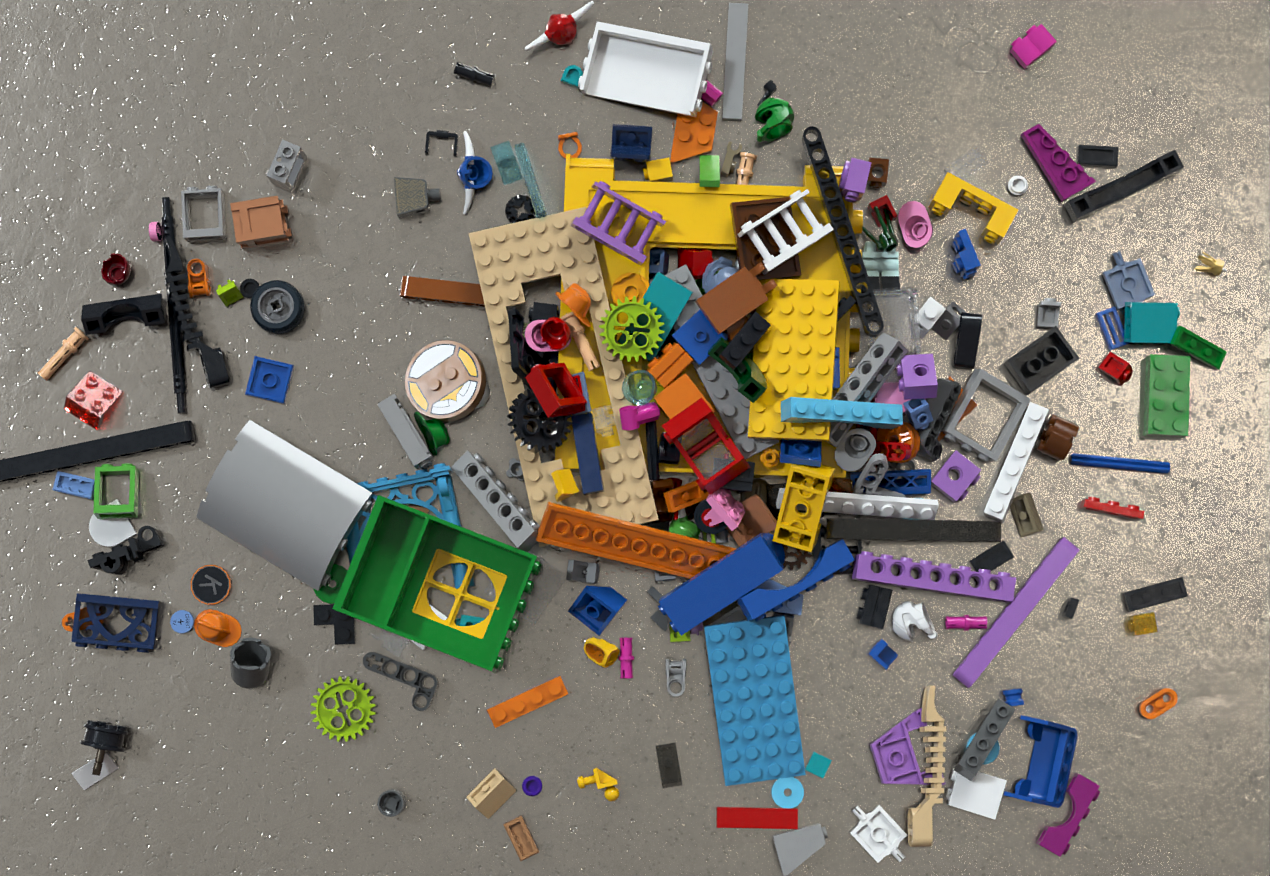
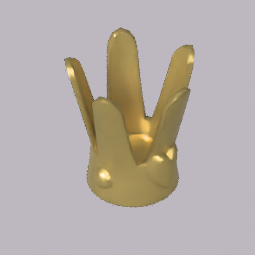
[1195,252,1227,276]

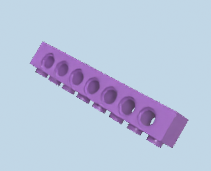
[852,551,1016,603]

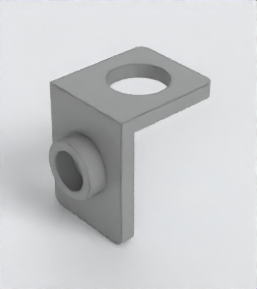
[932,301,967,340]

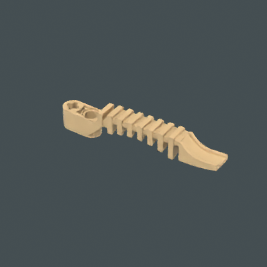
[907,686,946,847]

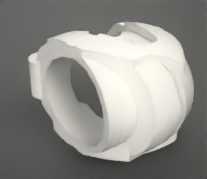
[892,601,938,642]

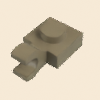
[720,141,742,178]

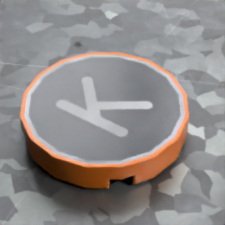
[191,565,231,605]

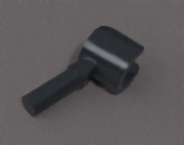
[757,80,777,106]

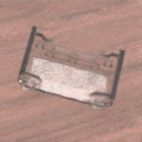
[863,287,921,370]

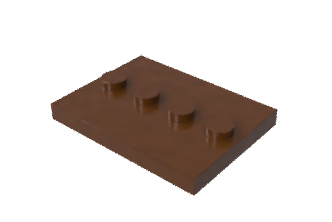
[730,197,801,281]

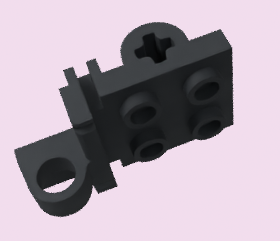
[87,526,165,575]

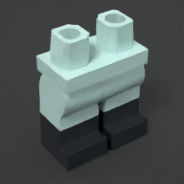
[860,241,900,294]

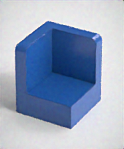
[867,639,898,670]

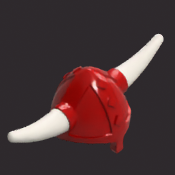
[524,1,594,51]

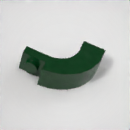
[708,337,767,403]

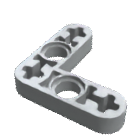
[852,453,906,498]

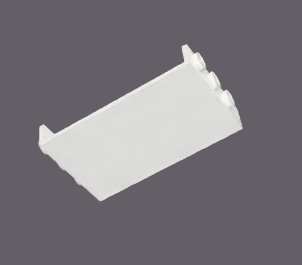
[578,22,713,117]

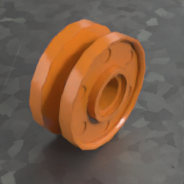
[877,422,920,463]

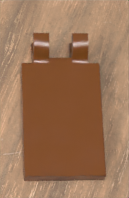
[695,262,777,335]

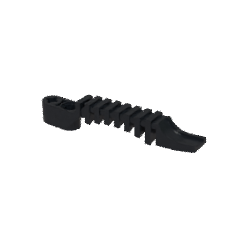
[164,237,229,388]

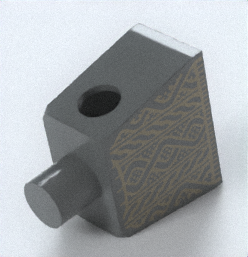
[394,177,441,218]

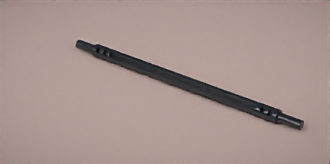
[161,197,186,414]

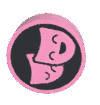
[149,221,162,242]

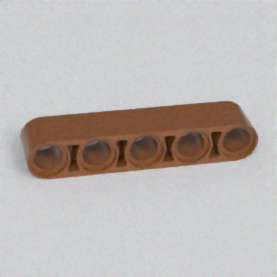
[400,276,485,307]

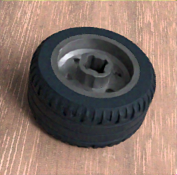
[250,280,305,334]

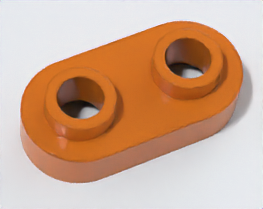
[1139,688,1178,719]

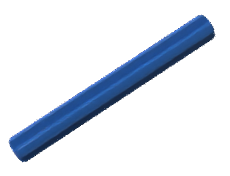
[1071,453,1170,473]

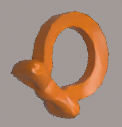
[558,132,582,159]

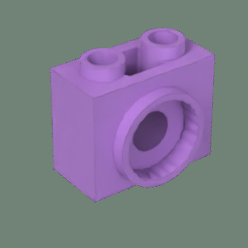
[839,158,871,203]
[896,354,938,400]
[931,450,981,503]

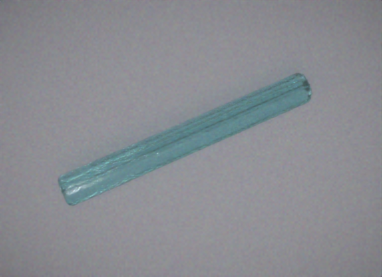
[514,142,547,219]

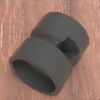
[377,789,406,817]

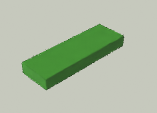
[699,155,720,187]

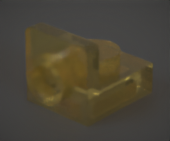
[1127,612,1158,636]

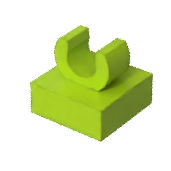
[216,280,243,307]

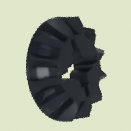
[505,195,537,223]

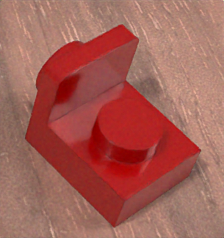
[1098,352,1133,386]

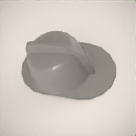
[835,428,876,471]

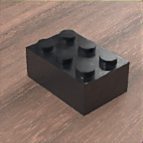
[1004,326,1079,395]

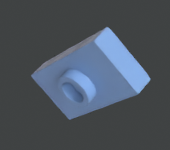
[53,471,95,500]

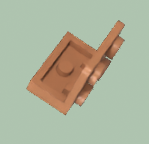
[726,494,777,547]

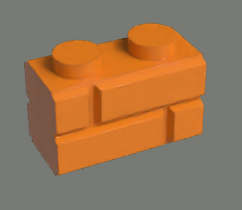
[646,342,694,389]

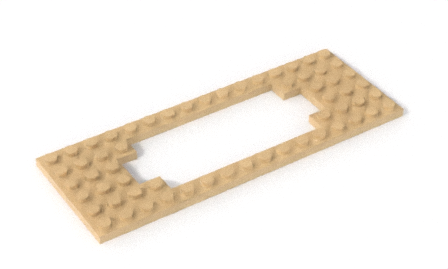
[469,207,658,547]

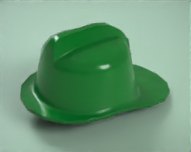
[414,412,450,456]

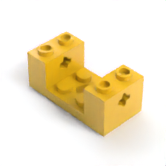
[929,172,1018,245]
[772,464,835,552]

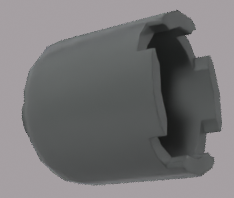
[230,637,271,689]

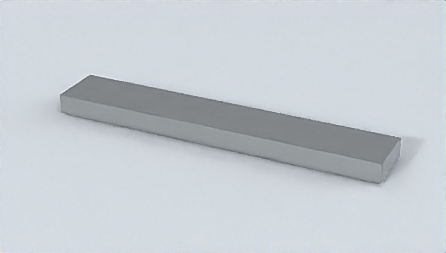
[722,3,749,121]

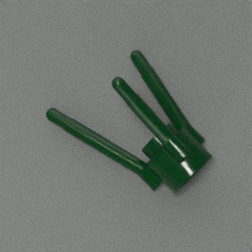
[862,206,898,252]

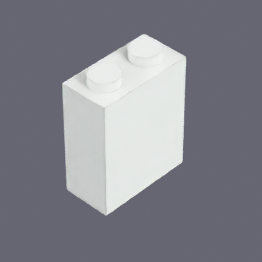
[944,768,1007,819]

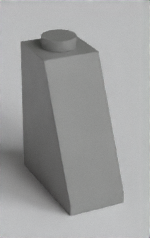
[772,823,828,876]

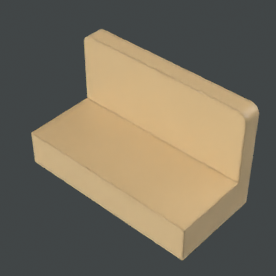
[466,768,516,819]

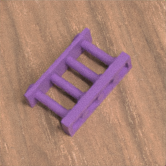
[570,181,666,265]

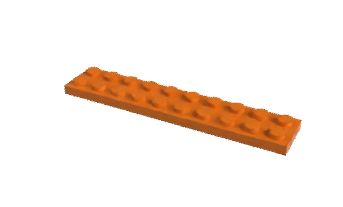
[536,502,736,579]

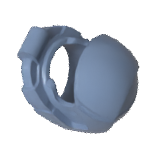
[702,256,738,294]

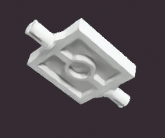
[849,805,907,863]

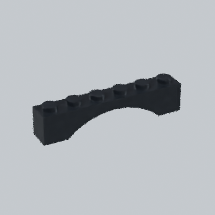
[1065,150,1184,223]

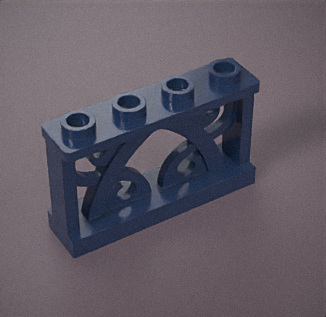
[71,593,159,653]

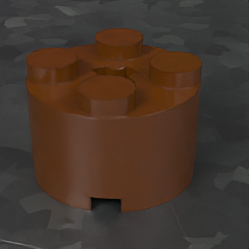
[1036,414,1079,461]

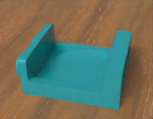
[1124,302,1180,343]

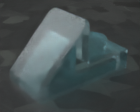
[490,141,523,185]

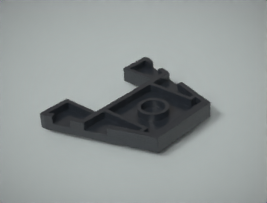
[508,308,552,390]

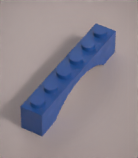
[737,539,855,622]

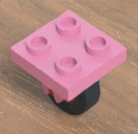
[694,489,745,534]

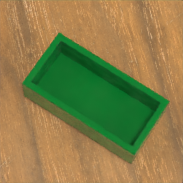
[1143,354,1191,438]

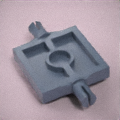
[1102,251,1155,310]

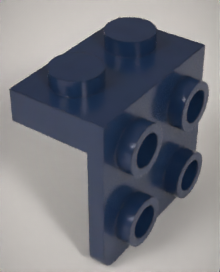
[610,124,652,162]

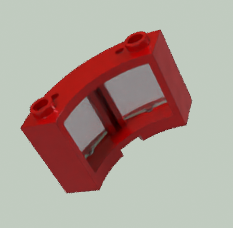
[662,397,750,495]

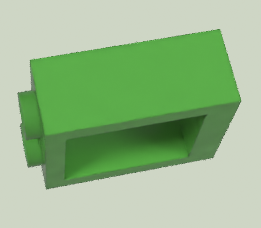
[93,463,139,519]

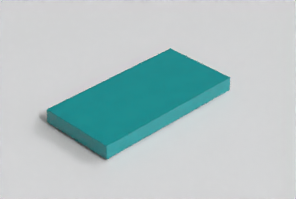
[618,272,693,361]

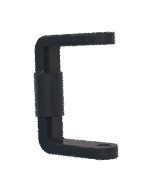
[425,130,458,156]

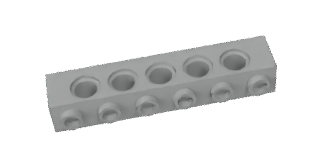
[826,332,908,447]
[451,450,540,552]

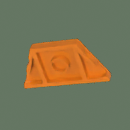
[670,102,718,164]

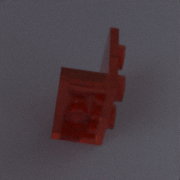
[64,371,122,430]

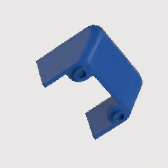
[1004,715,1077,808]

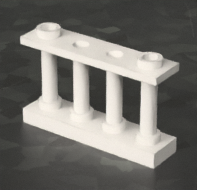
[737,189,834,275]

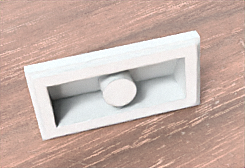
[71,751,119,790]

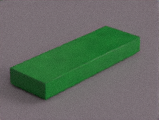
[1170,326,1227,370]

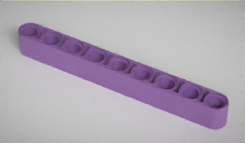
[953,537,1080,688]

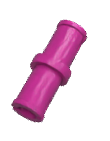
[945,615,987,631]
[618,637,634,678]

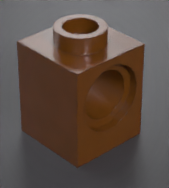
[866,157,889,189]

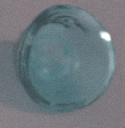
[622,370,657,406]

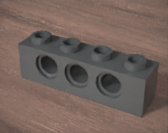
[954,698,1016,781]

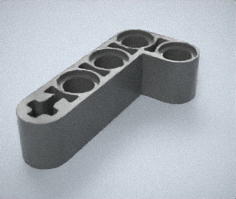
[917,378,961,460]
[363,652,439,711]

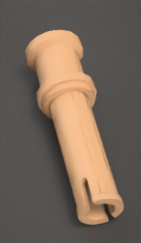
[736,152,757,185]
[561,312,600,371]
[37,327,89,381]

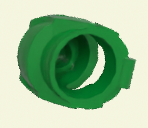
[754,98,794,142]

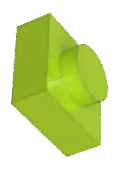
[669,623,691,642]

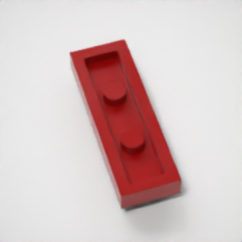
[1081,497,1145,520]

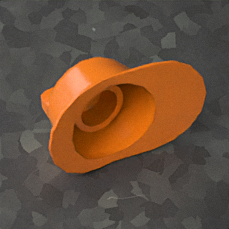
[555,283,591,327]
[194,609,242,647]

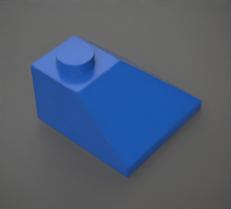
[568,586,627,636]

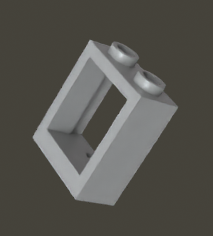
[266,139,307,192]
[181,186,226,241]

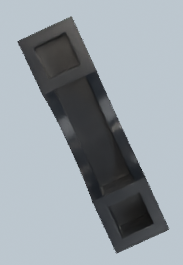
[81,293,166,335]

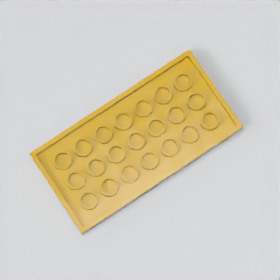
[748,279,840,441]

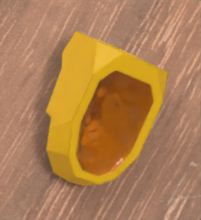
[584,637,620,668]

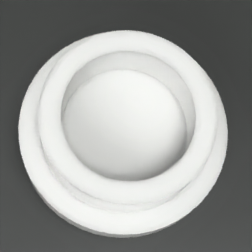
[1008,176,1028,196]

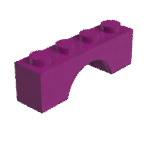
[1036,773,1100,857]

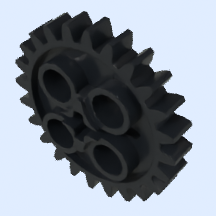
[507,389,572,453]

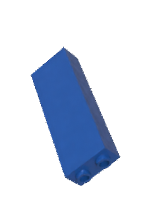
[658,533,784,635]

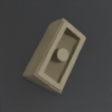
[1010,493,1044,538]

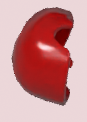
[540,317,571,350]

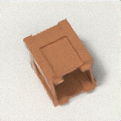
[230,196,292,249]

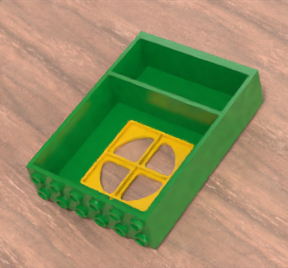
[332,495,542,673]

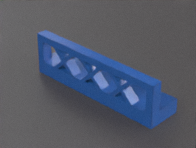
[849,469,931,494]

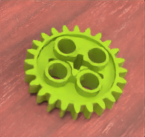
[599,296,665,362]
[311,676,377,742]

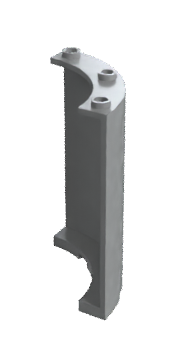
[197,420,372,591]

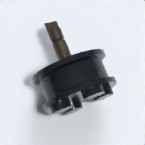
[80,720,128,776]

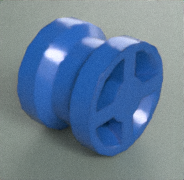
[1002,688,1025,706]

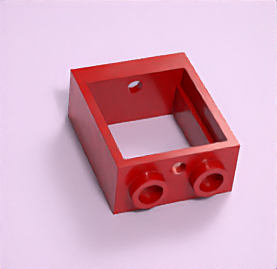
[525,362,587,418]

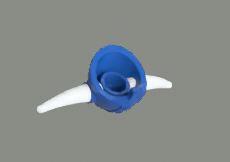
[457,131,493,215]

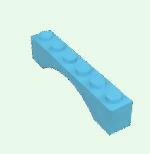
[781,397,903,429]

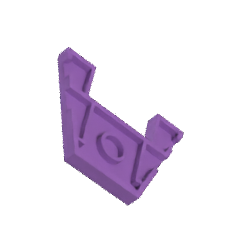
[870,708,946,785]

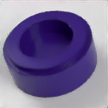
[522,776,543,796]

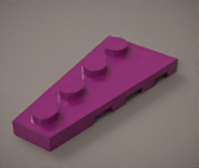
[1021,124,1096,202]

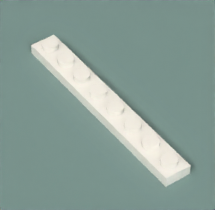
[776,488,939,520]

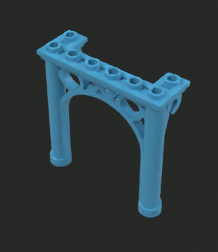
[346,463,475,589]

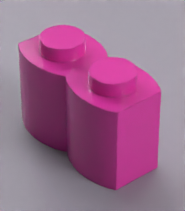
[1009,24,1057,69]

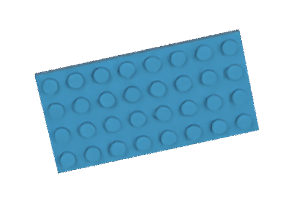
[704,615,806,786]

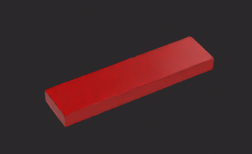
[716,807,798,829]

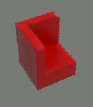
[868,195,897,227]

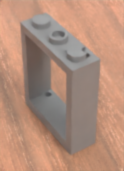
[941,369,1031,463]

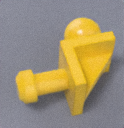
[577,768,619,801]

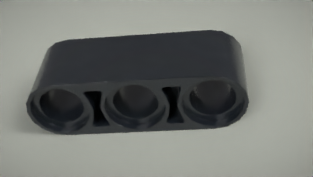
[954,312,982,369]

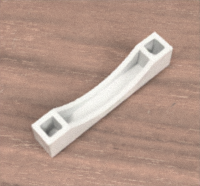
[984,402,1050,523]

